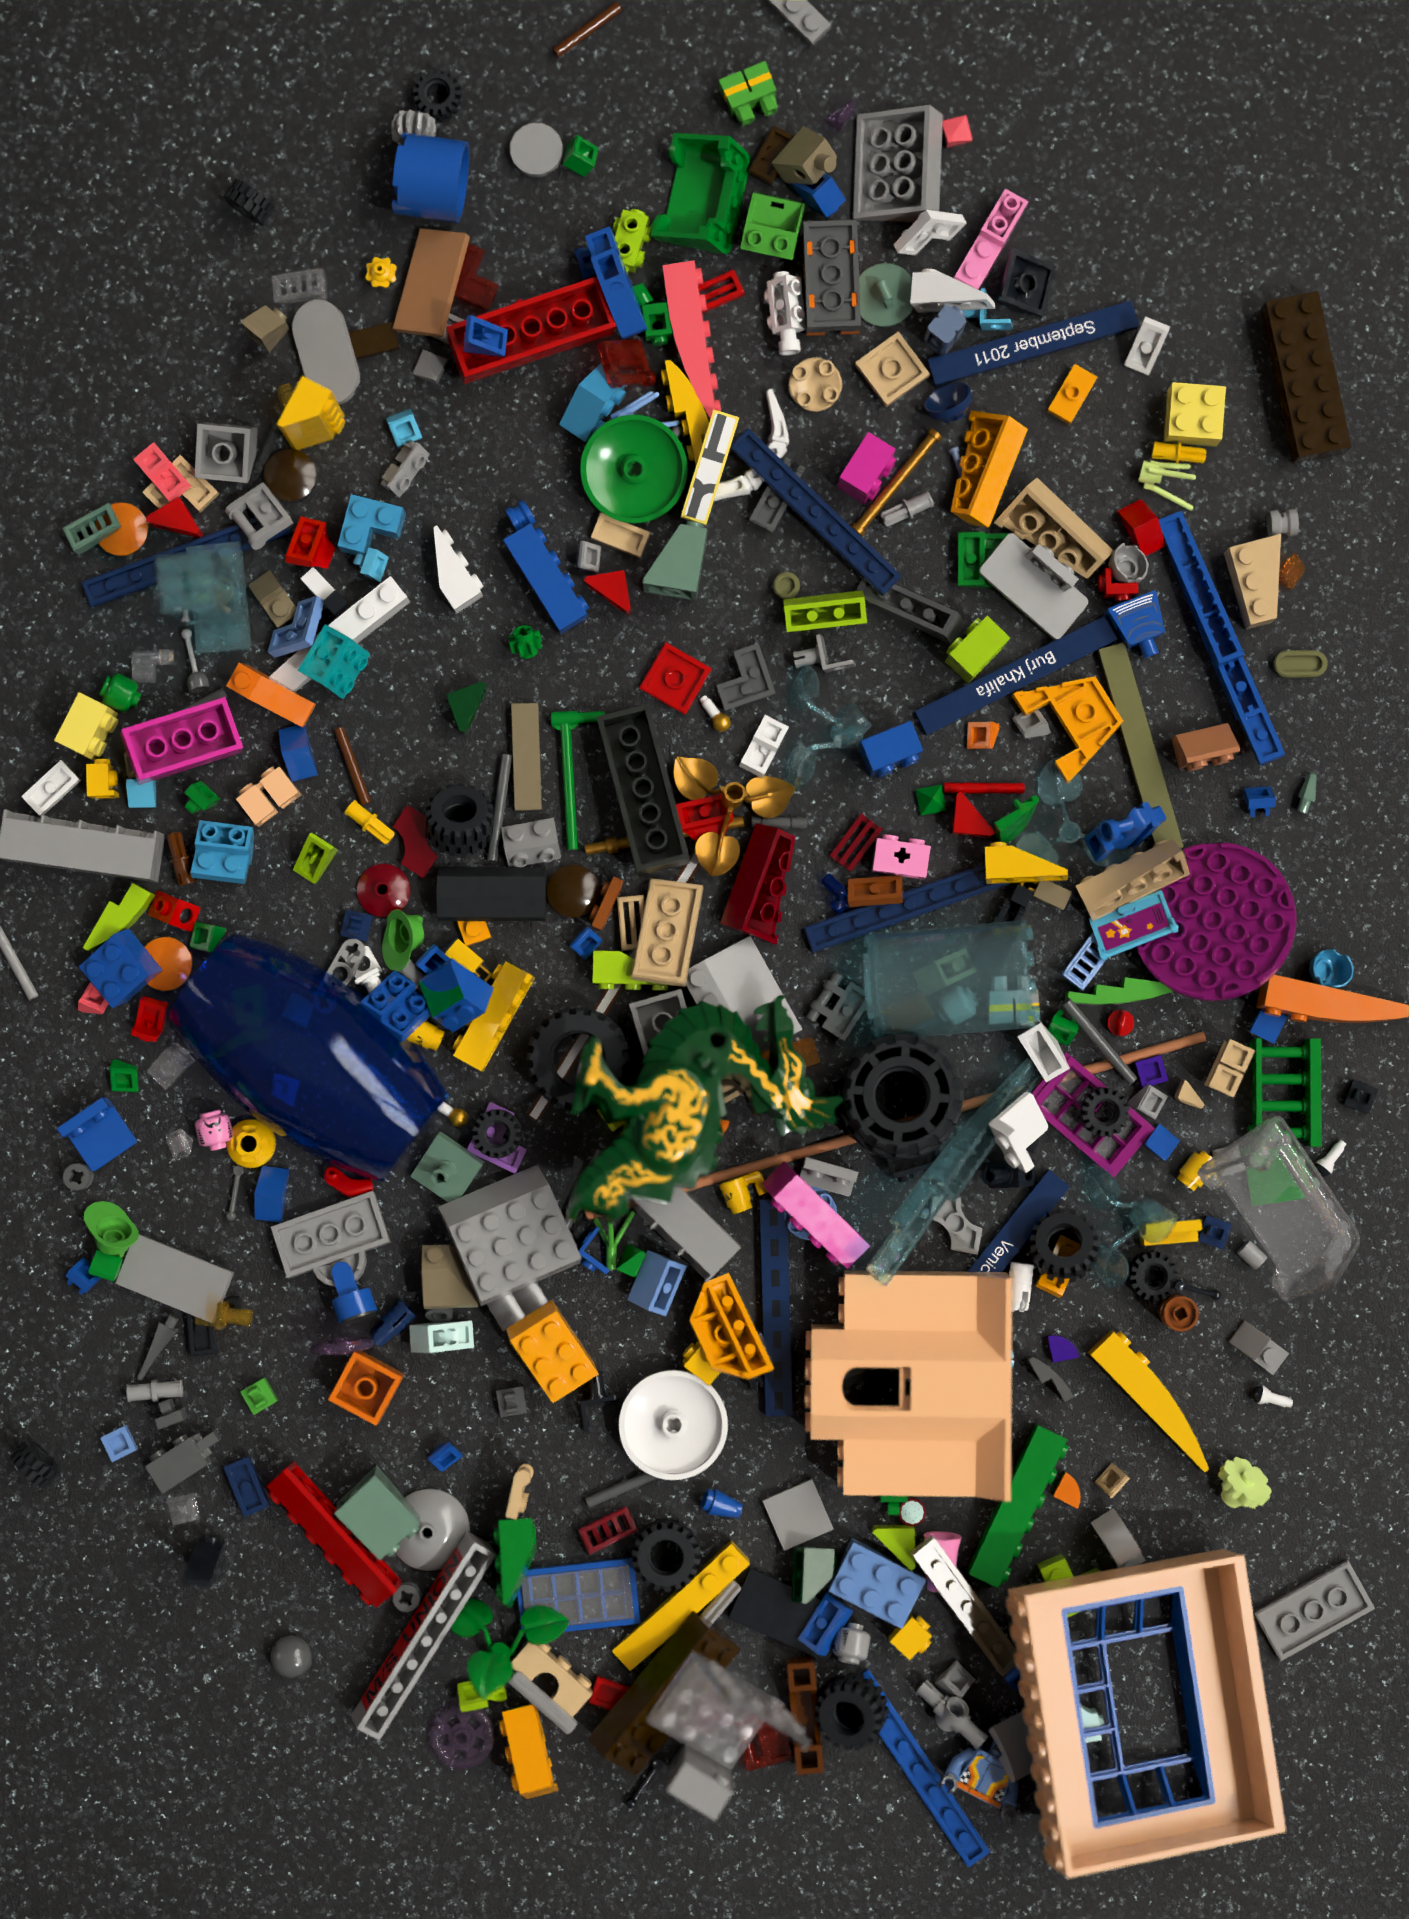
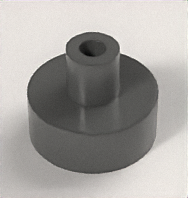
[425,1308,453,1322]

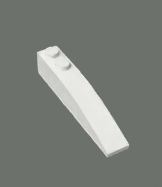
[270,576,410,692]

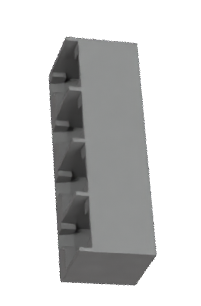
[0,809,165,883]
[627,1187,741,1283]

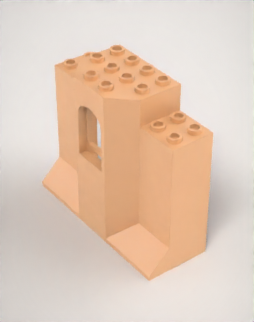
[805,1270,1012,1501]

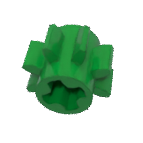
[509,625,542,659]

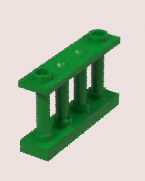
[1247,1038,1322,1147]

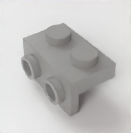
[501,818,561,867]

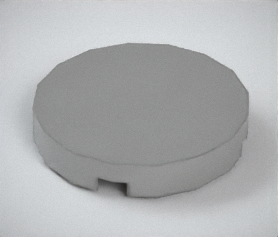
[510,123,563,177]

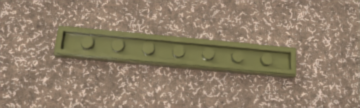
[1098,642,1184,848]

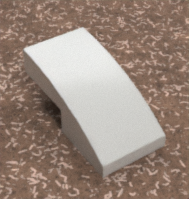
[739,715,789,778]

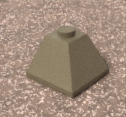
[422,1245,478,1309]

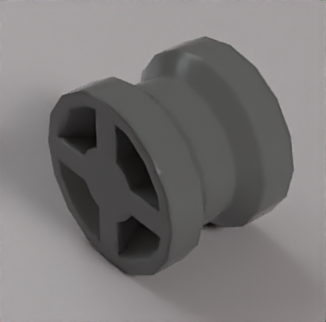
[63,1163,94,1190]
[393,1581,422,1612]

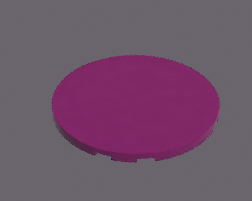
[1134,842,1297,1001]

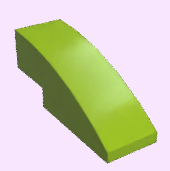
[83,883,155,952]

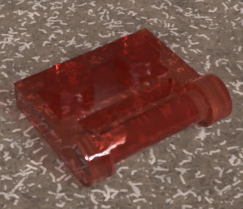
[596,340,656,388]
[732,1704,793,1771]

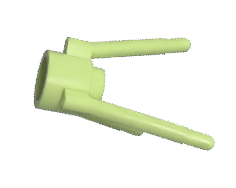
[1138,460,1196,511]

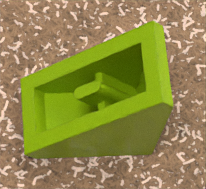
[293,833,338,884]
[871,1525,915,1571]

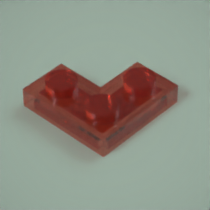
[454,243,499,311]

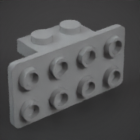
[979,533,1088,640]

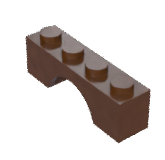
[786,1656,824,1775]

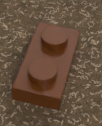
[848,875,903,907]
[589,877,624,931]

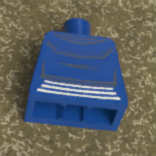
[1105,590,1165,659]

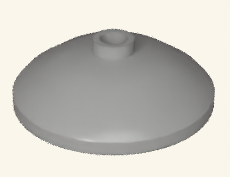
[395,1488,470,1571]

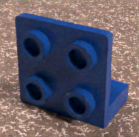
[57,1098,137,1172]

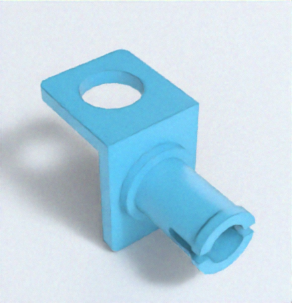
[962,288,1012,330]

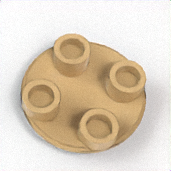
[789,358,842,411]

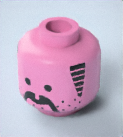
[195,1110,233,1151]

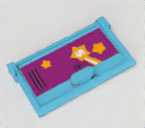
[1089,890,1179,961]

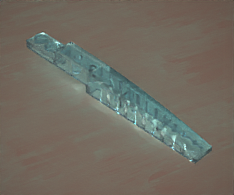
[866,1058,1042,1286]

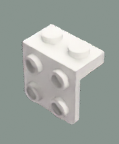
[989,1092,1048,1173]

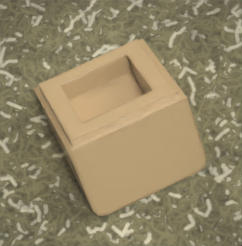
[1174,1079,1204,1109]

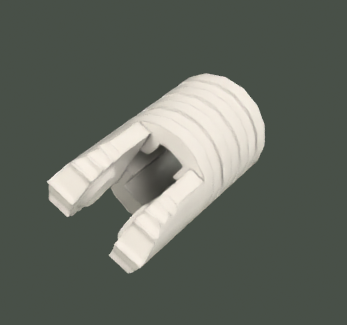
[1009,1262,1034,1312]

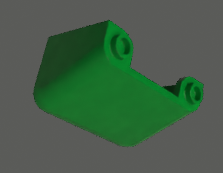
[651,133,750,254]

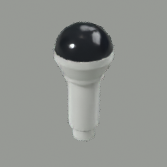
[1315,1140,1346,1177]
[1252,1385,1293,1408]

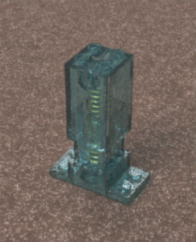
[155,541,252,654]

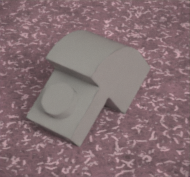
[1091,1508,1145,1568]

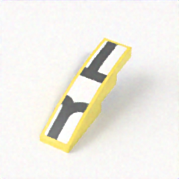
[680,410,739,526]

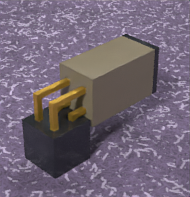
[1009,881,1074,912]

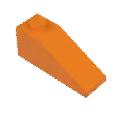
[226,663,316,727]

